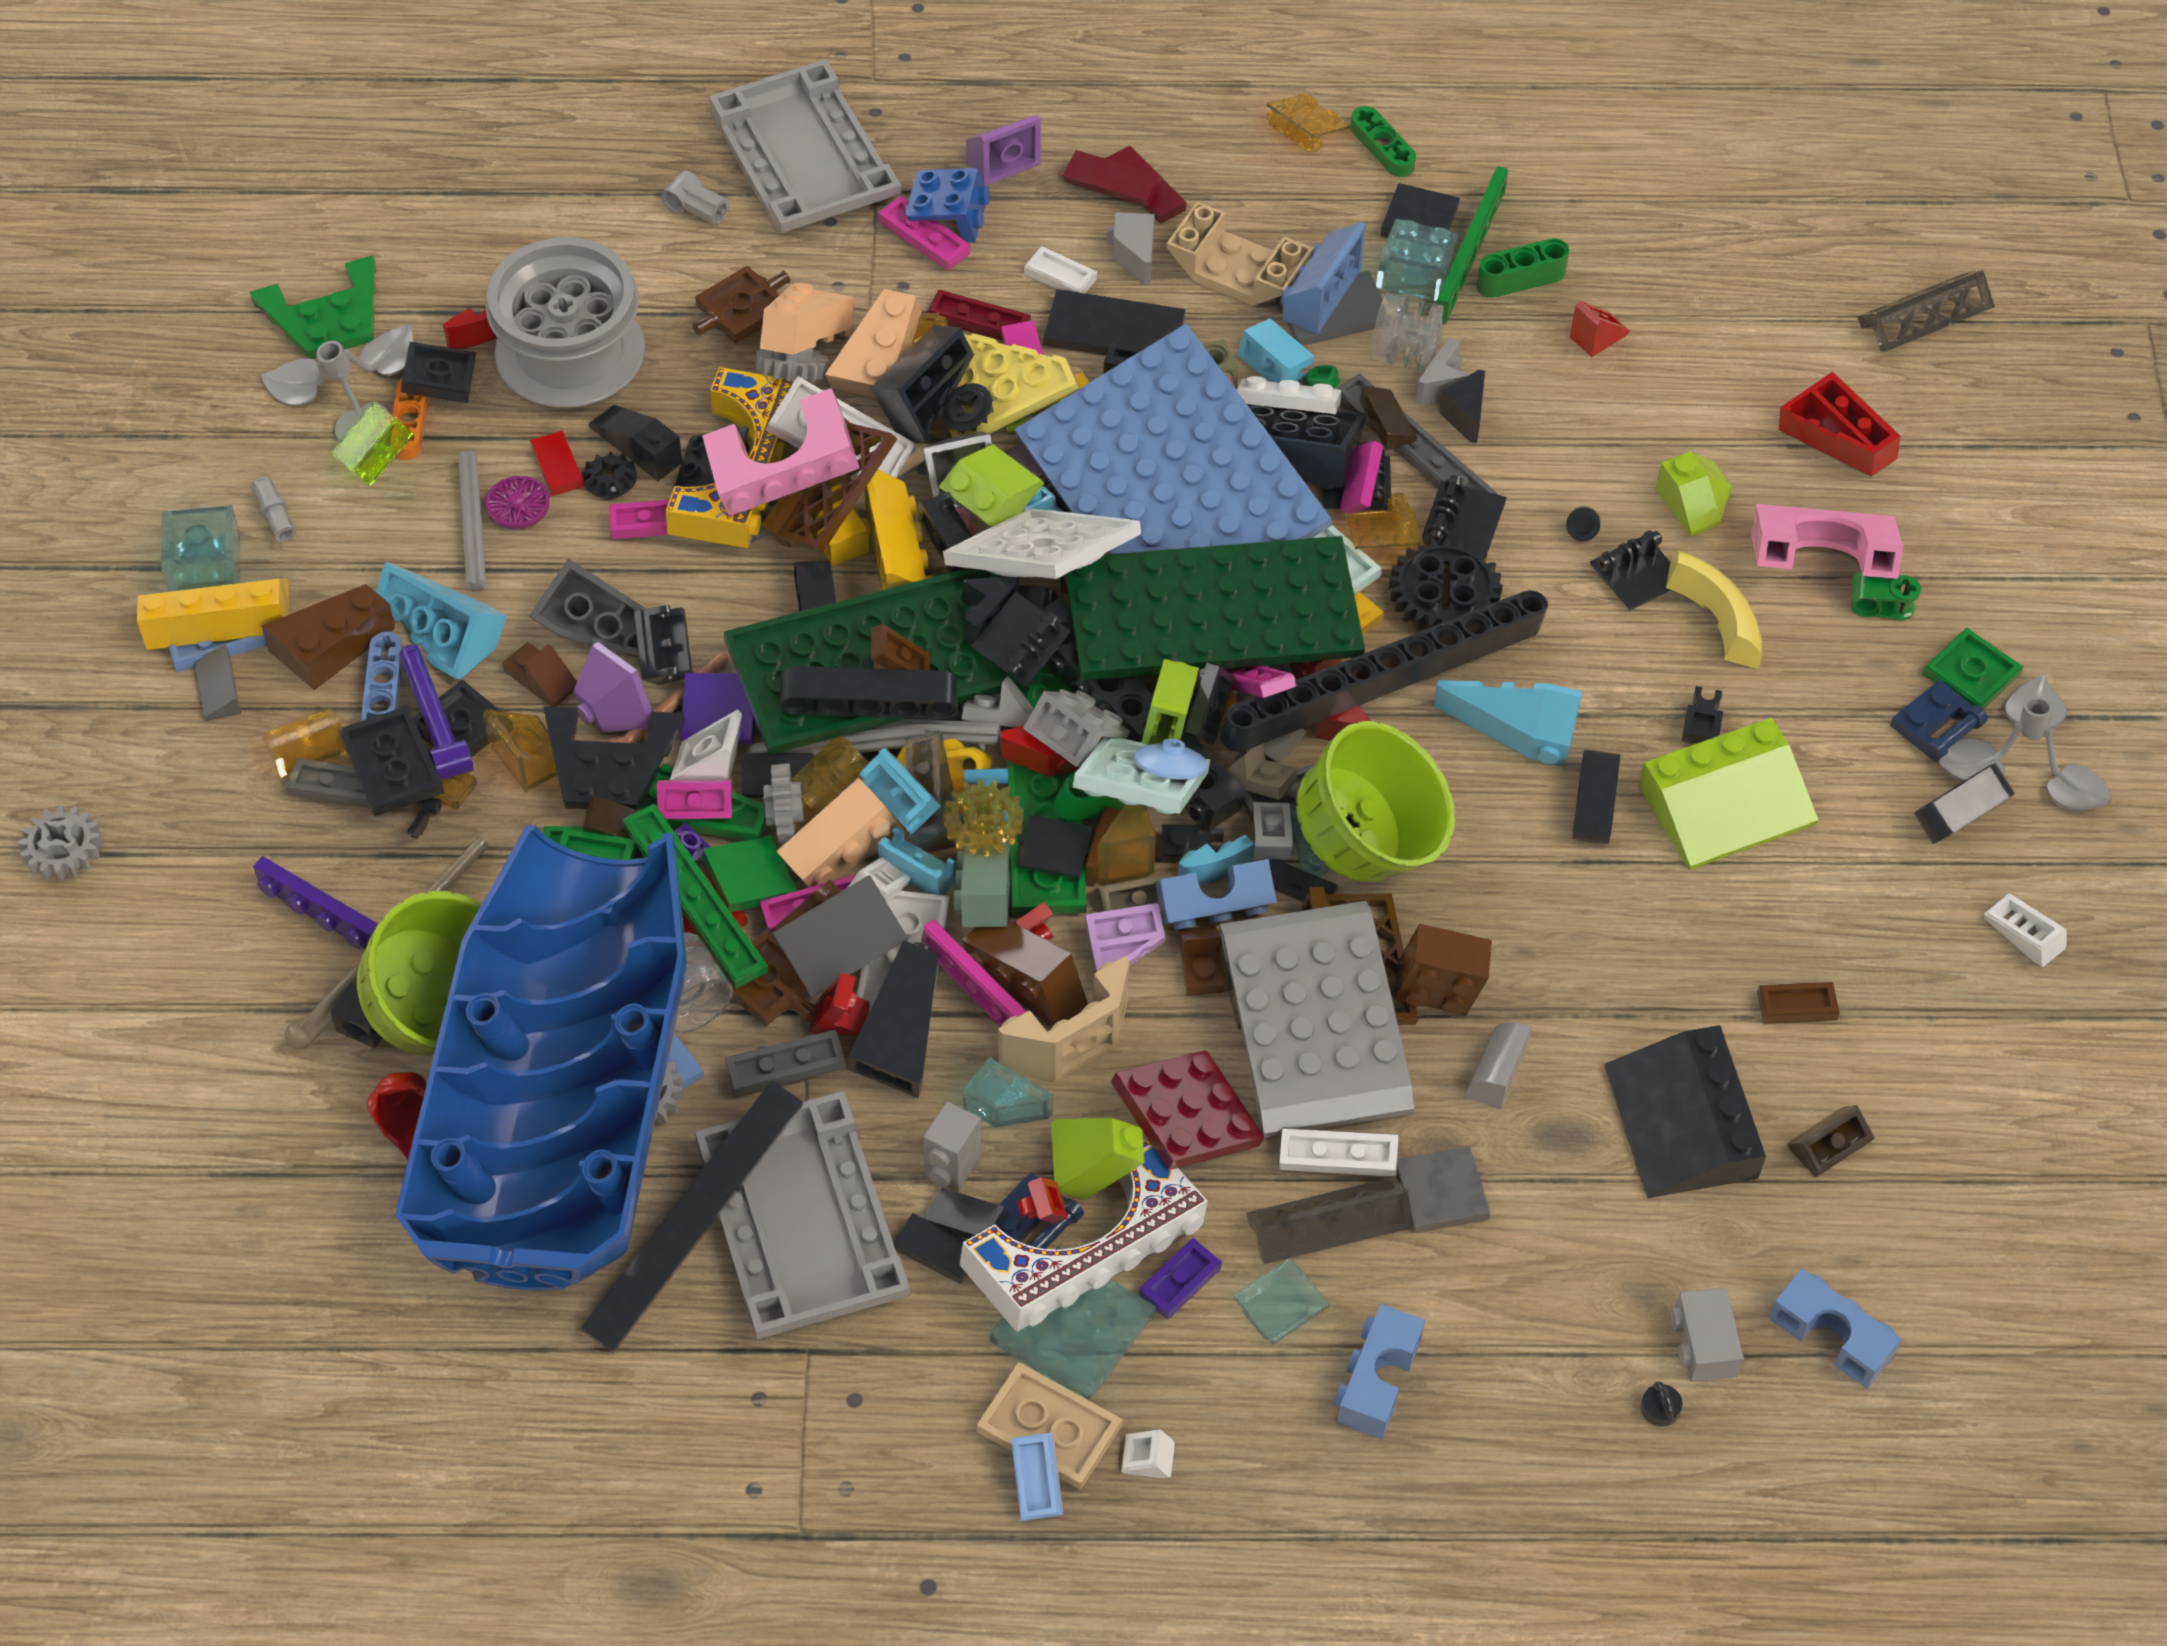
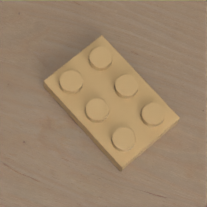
[976,1362,1123,1490]

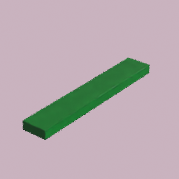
[1434,166,1509,325]
[622,804,768,989]

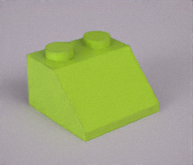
[939,444,1044,528]

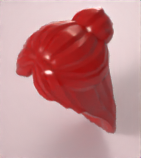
[367,1072,427,1160]

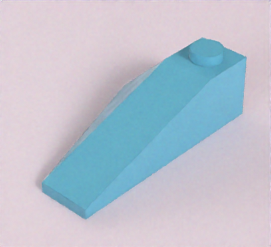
[376,562,507,679]
[1433,680,1583,767]

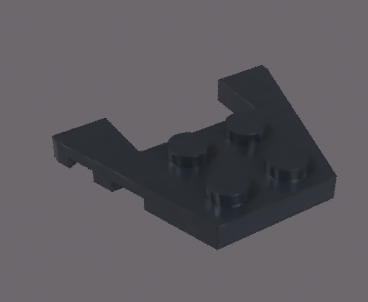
[544,706,686,811]

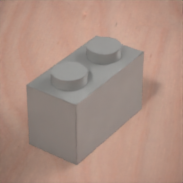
[923,1101,982,1191]
[1670,1287,1744,1382]

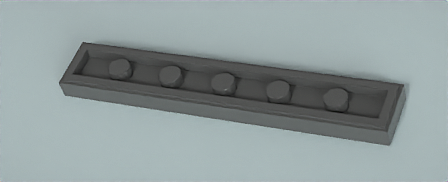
[1336,373,1497,494]

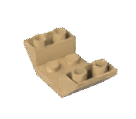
[1166,202,1313,306]
[998,956,1129,1082]

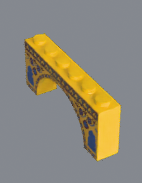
[666,367,795,548]

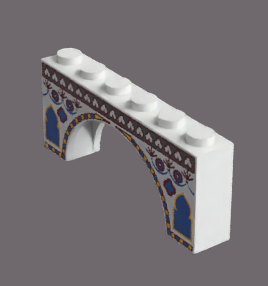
[960,1139,1208,1332]

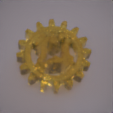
[943,779,1024,856]

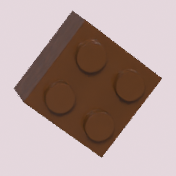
[1394,924,1492,1015]

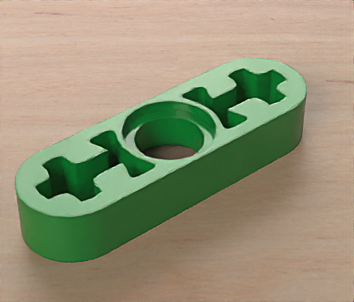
[1350,106,1416,177]

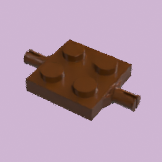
[692,265,791,343]
[713,929,817,1027]

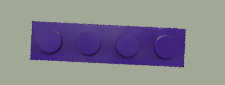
[253,856,378,949]

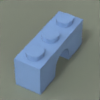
[1155,859,1277,930]
[1769,1268,1902,1389]
[1334,1304,1425,1439]

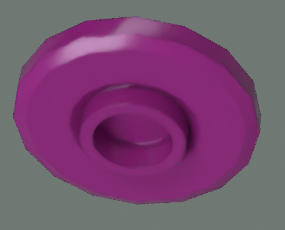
[485,476,550,529]

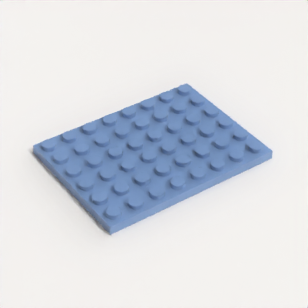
[1014,323,1333,554]

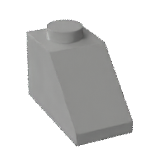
[1107,212,1154,285]

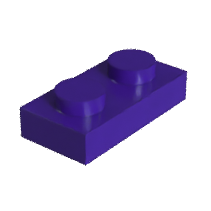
[1139,1238,1222,1320]

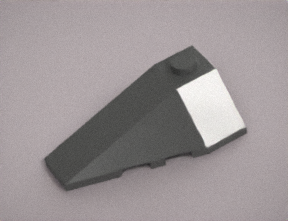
[529,558,646,658]

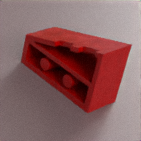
[1779,371,1900,477]

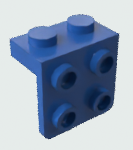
[906,168,990,242]

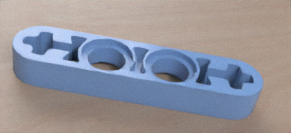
[361,632,403,721]

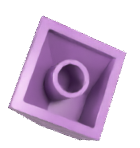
[966,115,1041,186]
[574,642,652,732]

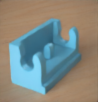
[1237,318,1315,383]
[860,748,941,834]
[878,826,958,895]

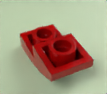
[443,308,497,349]

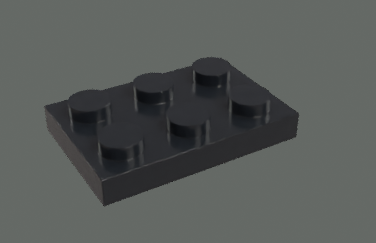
[338,706,444,817]

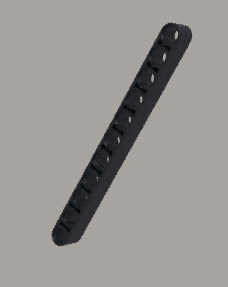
[1221,590,1548,752]

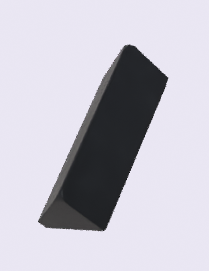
[742,753,815,798]

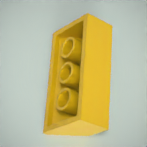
[864,470,932,590]
[137,578,289,650]

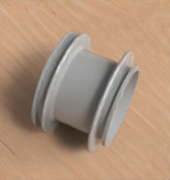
[486,237,645,408]

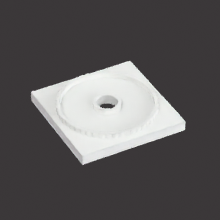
[943,508,1141,579]

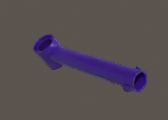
[399,644,474,780]

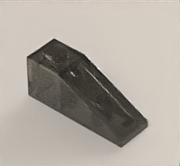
[905,730,960,853]

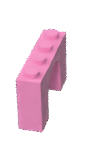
[702,388,859,516]
[1751,504,1904,579]

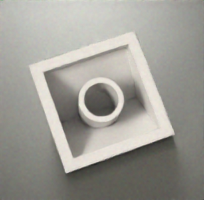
[670,709,742,780]

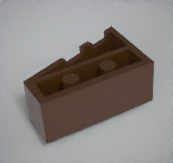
[261,584,395,690]
[962,920,1088,1028]

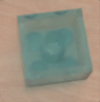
[1376,219,1459,301]
[161,505,240,592]

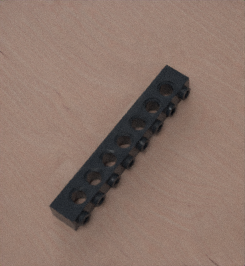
[1041,599,1246,831]

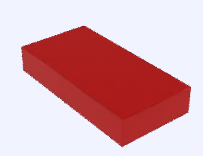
[530,431,584,496]

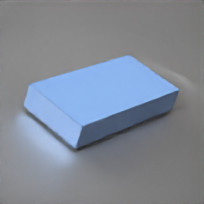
[1011,1433,1064,1521]

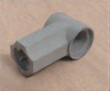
[661,171,729,225]

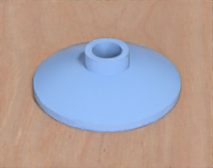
[1134,739,1208,779]

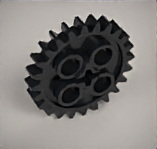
[1388,538,1503,630]

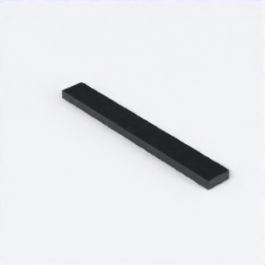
[581,1080,803,1354]

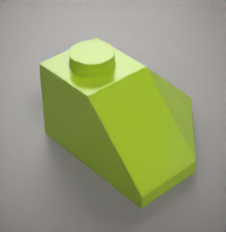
[1655,451,1732,537]

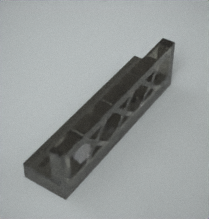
[1857,270,1995,352]
[1246,1177,1414,1264]

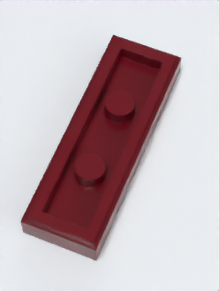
[1105,145,1187,224]
[1062,150,1162,207]
[927,289,1031,341]

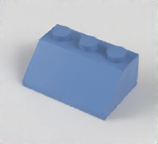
[1280,222,1366,334]

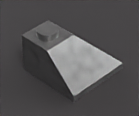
[923,431,992,508]

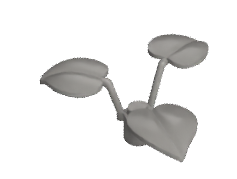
[261,324,414,449]
[1939,675,2111,811]

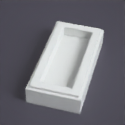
[1024,246,1097,293]

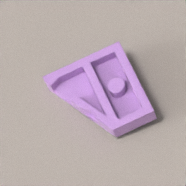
[1085,903,1165,973]

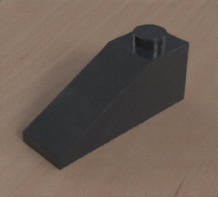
[589,405,683,482]

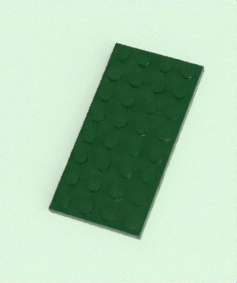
[1065,536,1365,680]
[724,568,1042,755]

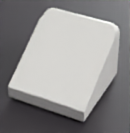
[1121,1429,1175,1478]

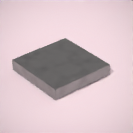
[1396,1146,1490,1233]

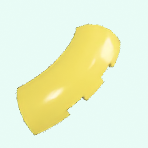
[1666,550,1762,669]

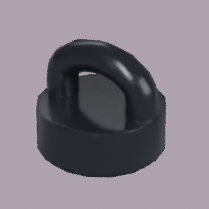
[1566,506,1601,541]
[1641,1381,1683,1426]

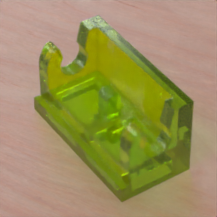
[330,401,414,486]

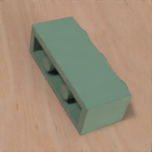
[954,835,1011,927]

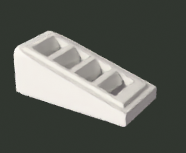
[848,857,911,903]
[1984,893,2067,967]

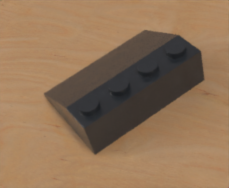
[1247,404,1366,489]
[1605,1025,1766,1199]

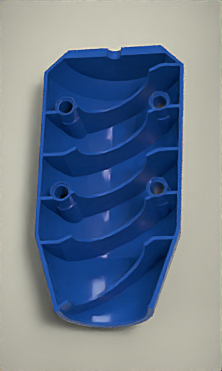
[395,825,688,1291]

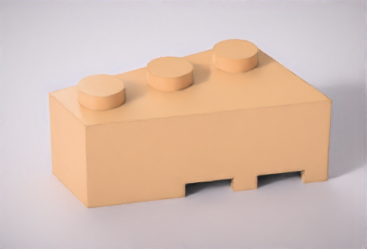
[760,283,855,355]
[825,289,922,399]
[776,778,906,887]

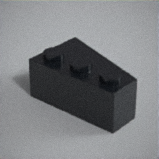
[871,325,975,444]

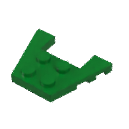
[249,255,376,359]

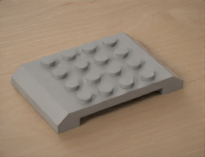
[709,59,901,233]
[1219,901,1414,1139]
[695,1091,911,1340]

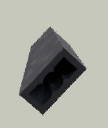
[849,940,938,1098]

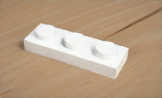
[1237,376,1341,414]
[1279,1129,1398,1177]

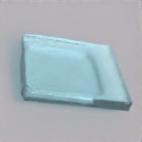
[1234,1258,1329,1345]

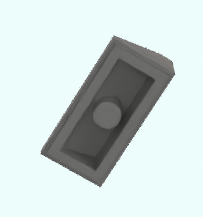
[195,644,241,721]

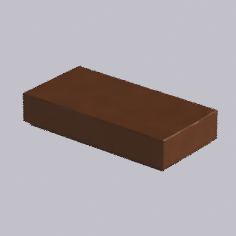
[1757,982,1840,1024]

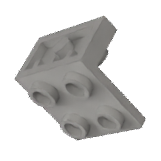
[1023,689,1130,767]

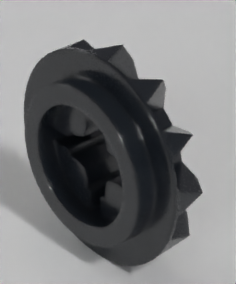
[942,383,994,434]
[582,451,637,498]

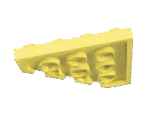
[914,333,1079,438]

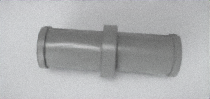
[251,476,296,542]

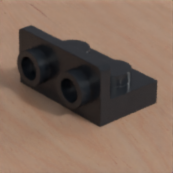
[1184,663,1235,745]

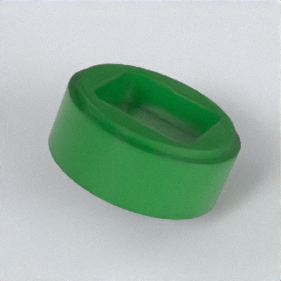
[1305,365,1340,389]

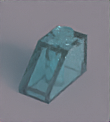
[963,1057,1053,1128]

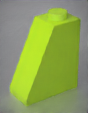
[1142,659,1199,745]
[1051,1118,1145,1200]

